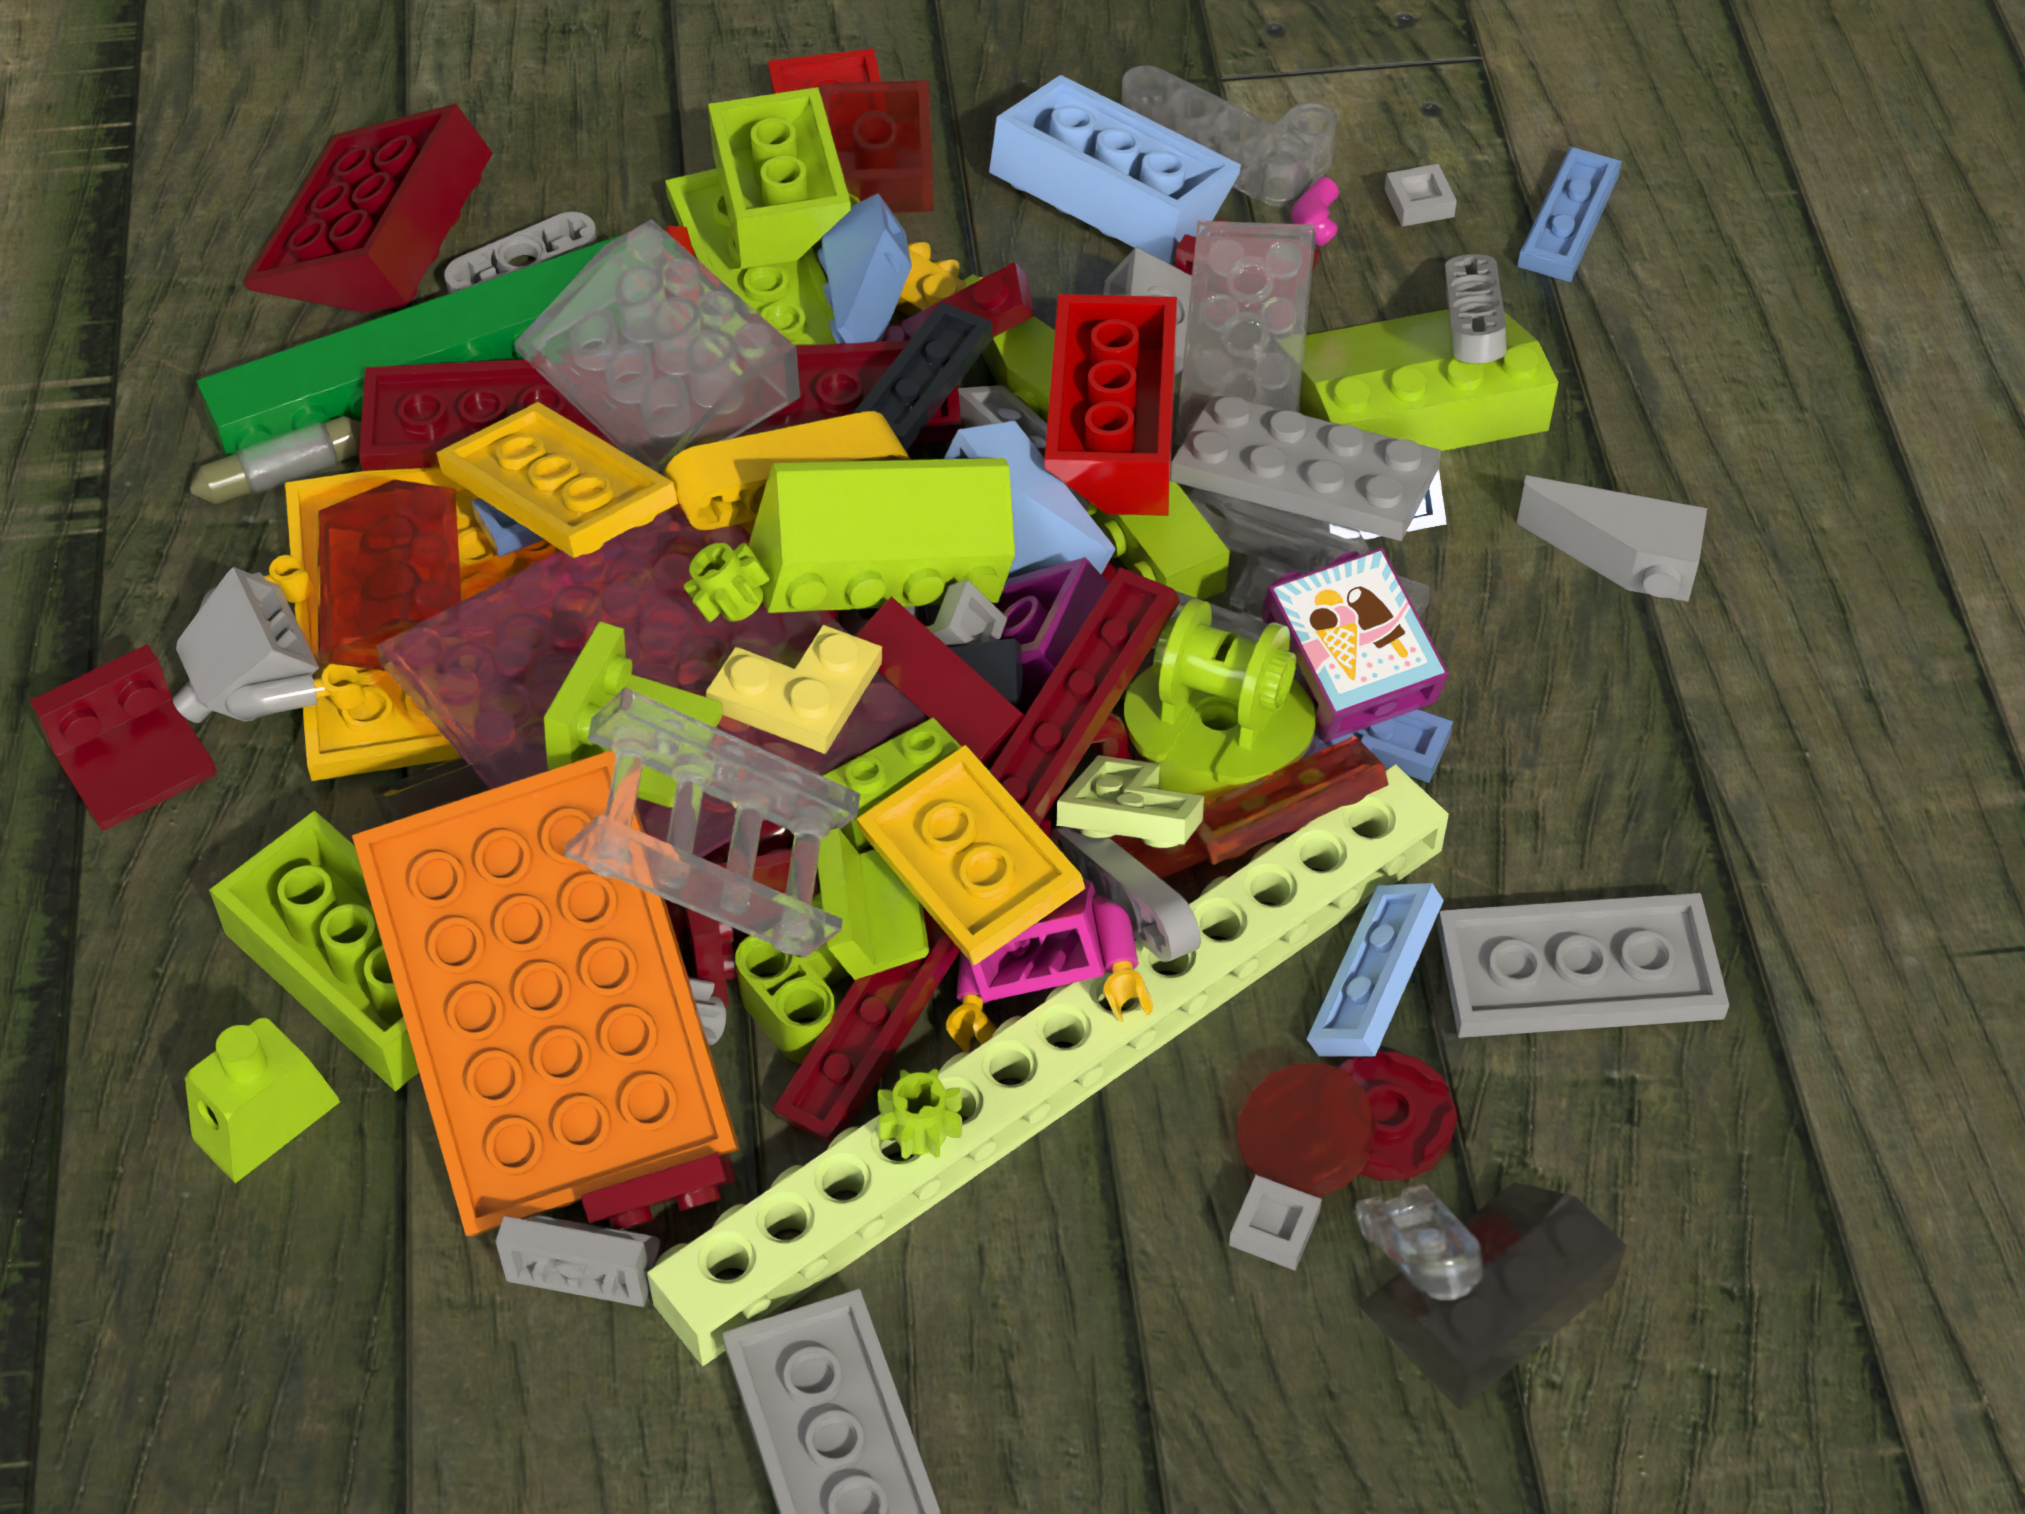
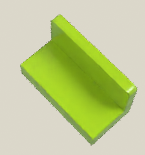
[814,828,929,980]

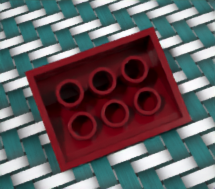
[243,103,493,313]

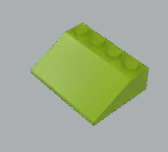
[1275,309,1558,451]

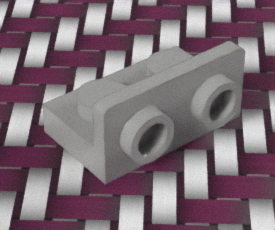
[495,1215,661,1307]

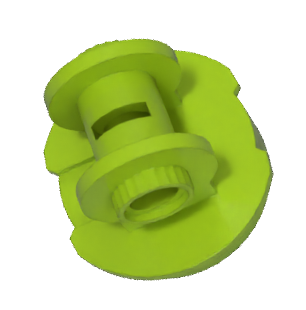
[1123,598,1316,807]

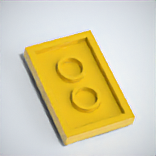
[856,745,1085,966]

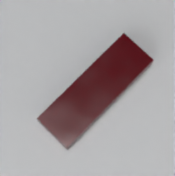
[855,596,1024,767]

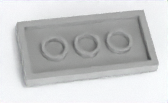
[1171,393,1441,541]
[1437,893,1729,1038]
[722,1289,941,1514]

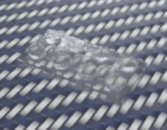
[1175,221,1316,450]

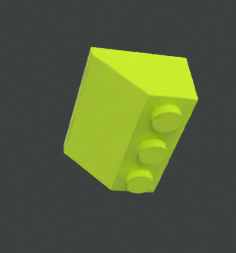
[708,87,851,269]

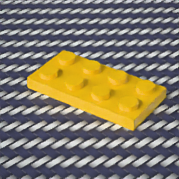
[436,402,678,558]

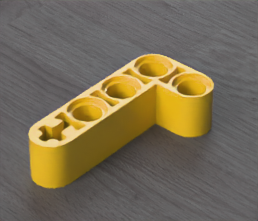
[665,411,911,530]

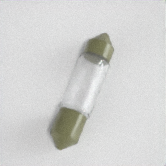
[190,416,361,505]

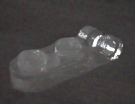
[1356,1183,1484,1300]

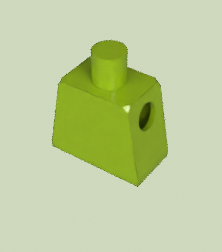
[185,1017,340,1184]

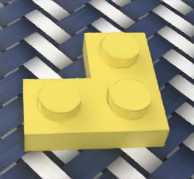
[706,625,882,754]

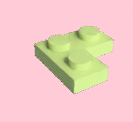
[1057,755,1204,848]

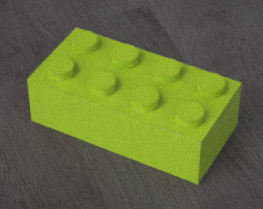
[209,810,419,1092]

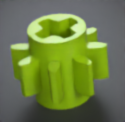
[684,543,770,622]
[878,1069,962,1159]

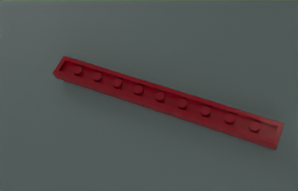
[772,567,1180,1145]

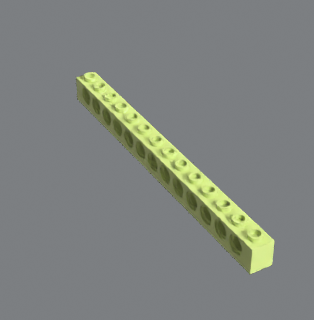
[647,764,1449,1367]

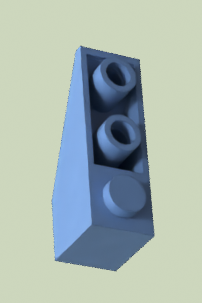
[817,193,912,344]

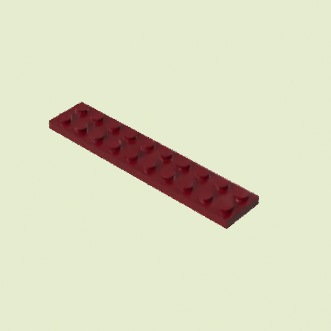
[359,340,961,471]

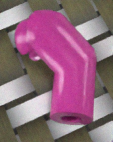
[1291,177,1339,247]

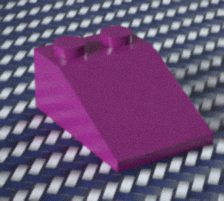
[992,557,1109,709]

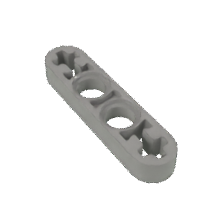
[1445,254,1507,363]
[1050,826,1201,963]

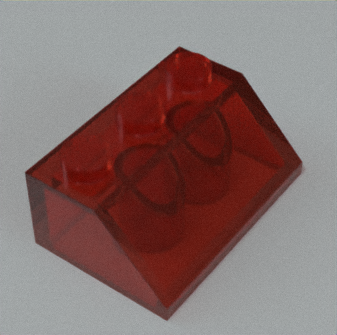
[316,479,463,675]

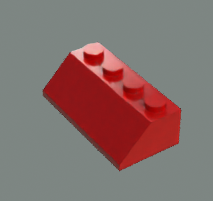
[1044,294,1177,516]

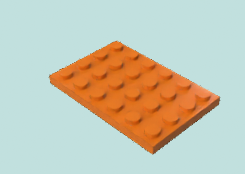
[352,749,740,1237]

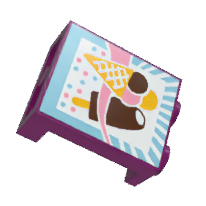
[1260,548,1449,743]

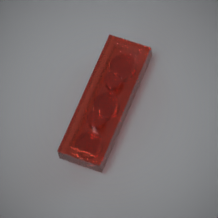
[1190,736,1389,865]

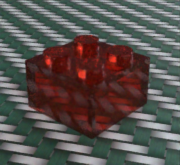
[818,80,934,213]

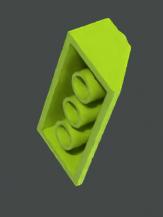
[748,458,1015,613]

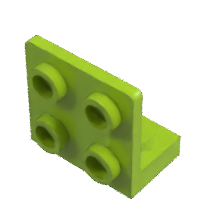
[544,621,723,807]

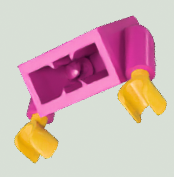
[946,880,1153,1053]

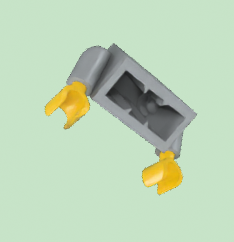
[172,555,365,723]

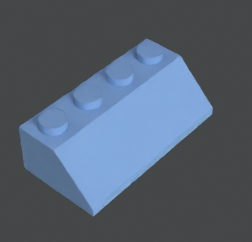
[989,75,1241,265]

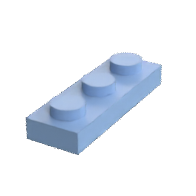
[1307,883,1444,1056]

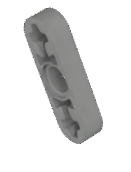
[444,212,598,294]

